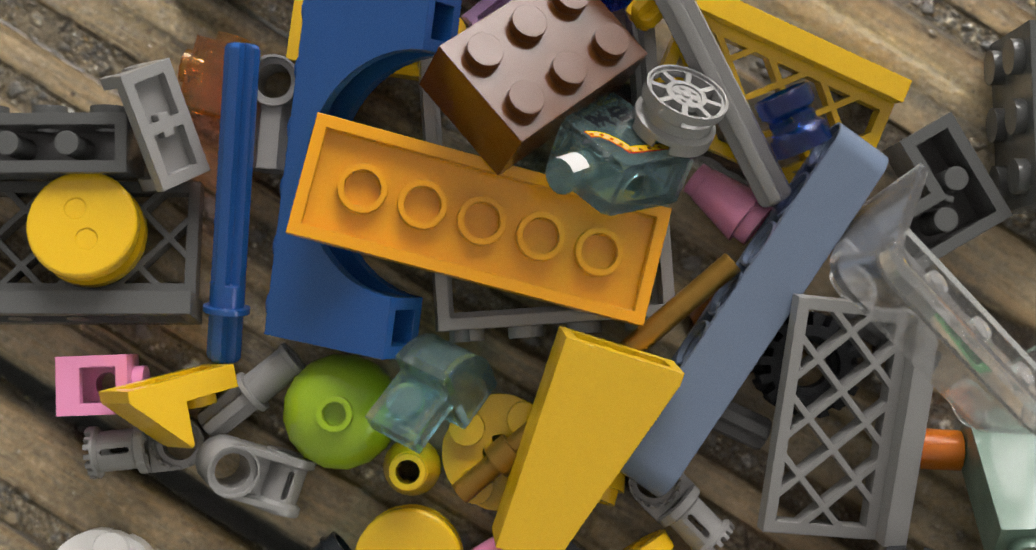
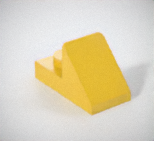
[99,364,238,448]

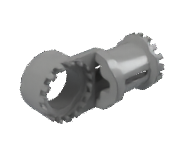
[82,416,210,480]
[625,473,735,550]

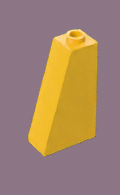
[492,325,685,550]

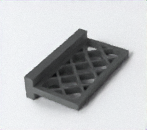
[0,181,204,325]

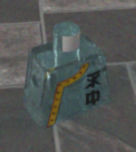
[545,92,695,216]

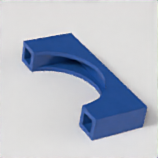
[264,0,462,360]

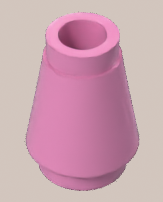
[683,164,773,245]

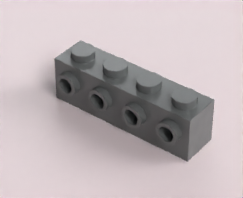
[0,104,144,181]

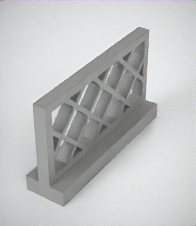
[757,293,946,547]

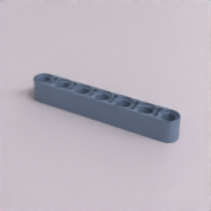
[620,122,889,497]

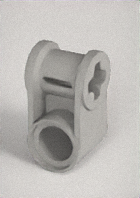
[195,434,316,519]

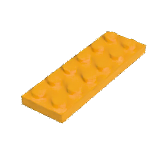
[286,112,672,326]

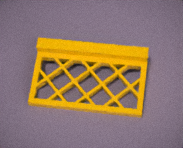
[653,0,912,184]

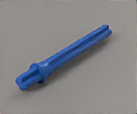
[203,42,260,364]

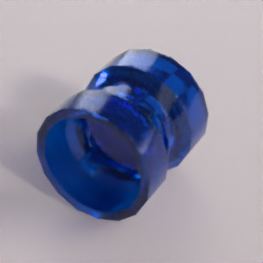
[753,80,832,160]

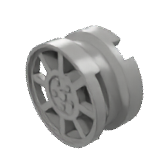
[631,65,729,158]

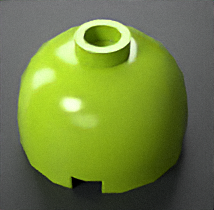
[283,354,401,470]

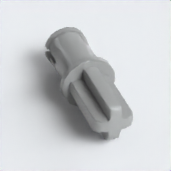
[197,342,306,437]

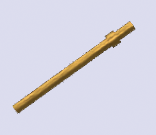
[452,253,741,503]

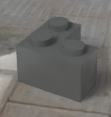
[862,112,1013,279]

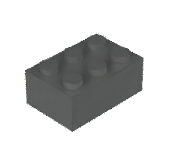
[984,20,1036,214]

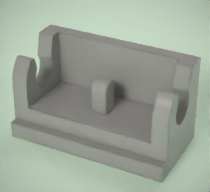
[100,58,210,192]

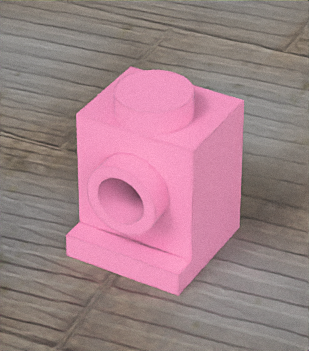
[55,354,151,417]

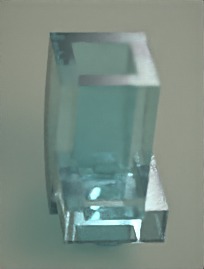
[365,333,498,454]

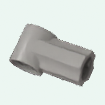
[253,54,295,175]

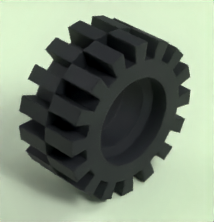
[752,311,862,418]

